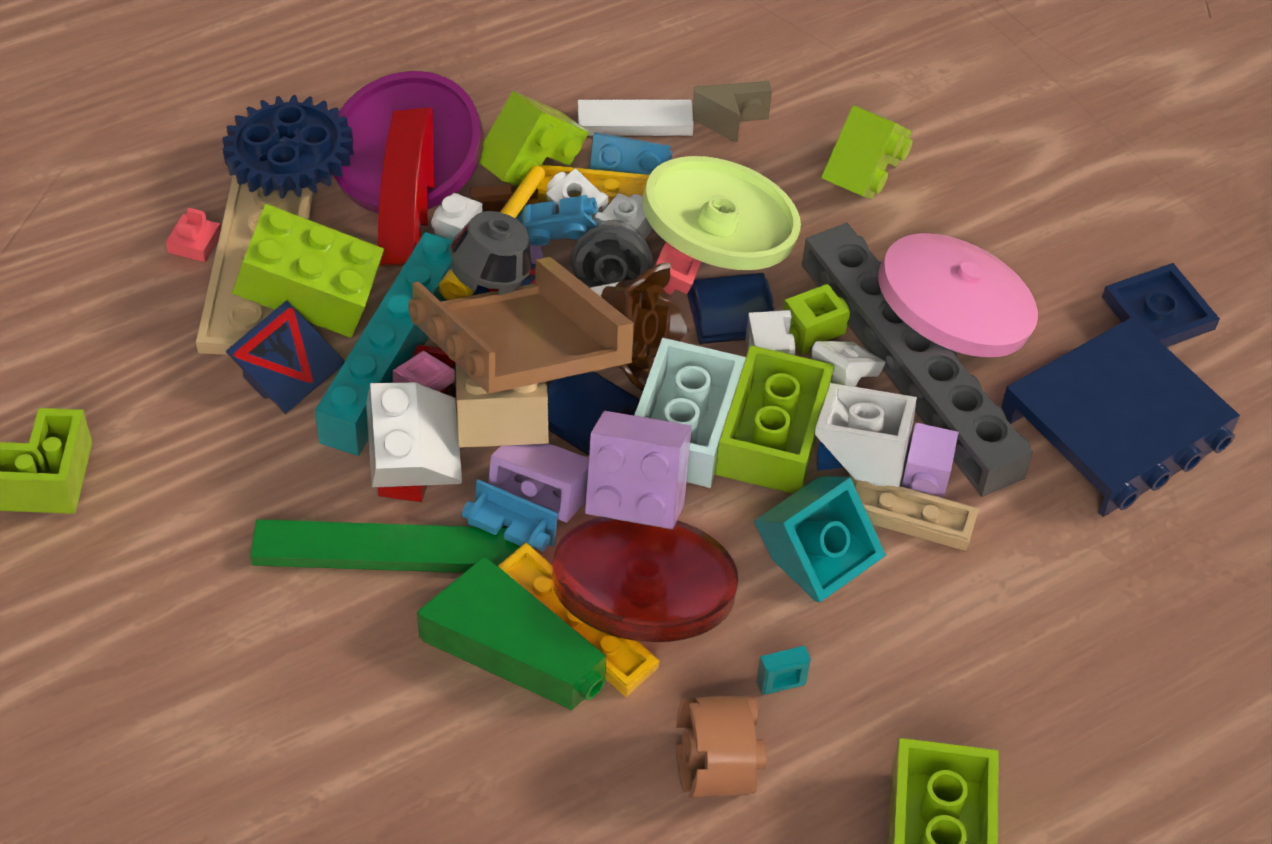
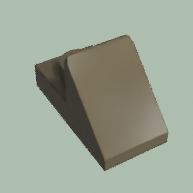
[692,81,772,142]

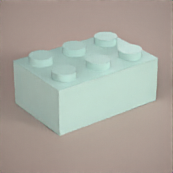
[634,338,746,488]

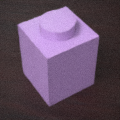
[901,422,959,498]

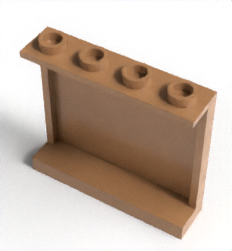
[408,257,634,394]

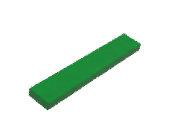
[250,519,521,573]

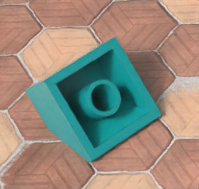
[754,476,886,602]

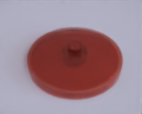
[551,517,738,642]

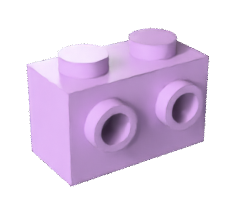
[488,444,589,523]

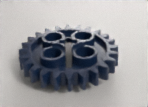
[222,95,354,198]

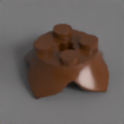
[601,263,689,391]

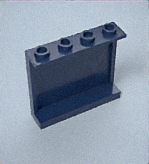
[1001,317,1240,517]

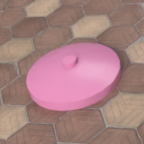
[878,233,1038,357]

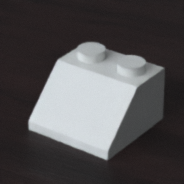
[366,382,462,487]
[815,383,917,487]

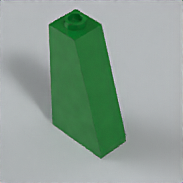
[417,556,606,710]

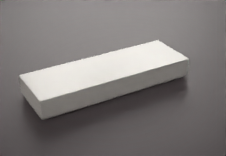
[578,100,693,136]

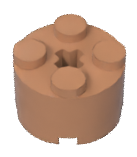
[676,696,767,798]

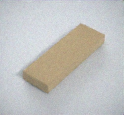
[849,475,979,551]

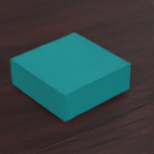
[756,645,811,695]

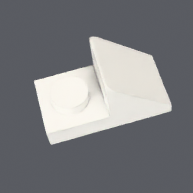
[812,341,886,387]

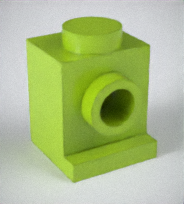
[783,284,850,355]

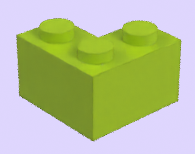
[479,91,589,187]
[821,105,913,199]
[0,408,93,514]

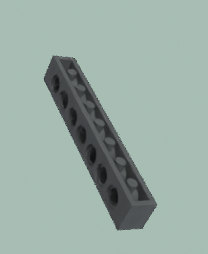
[802,223,1033,497]

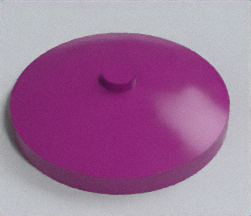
[334,71,484,213]

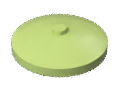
[642,156,801,270]

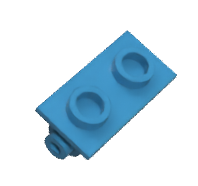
[590,132,673,175]
[518,195,598,246]
[462,479,558,552]

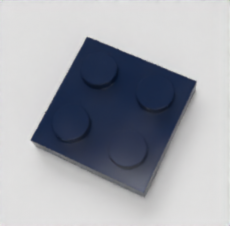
[1102,263,1220,347]

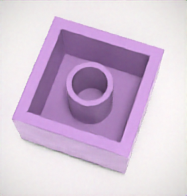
[585,411,692,529]

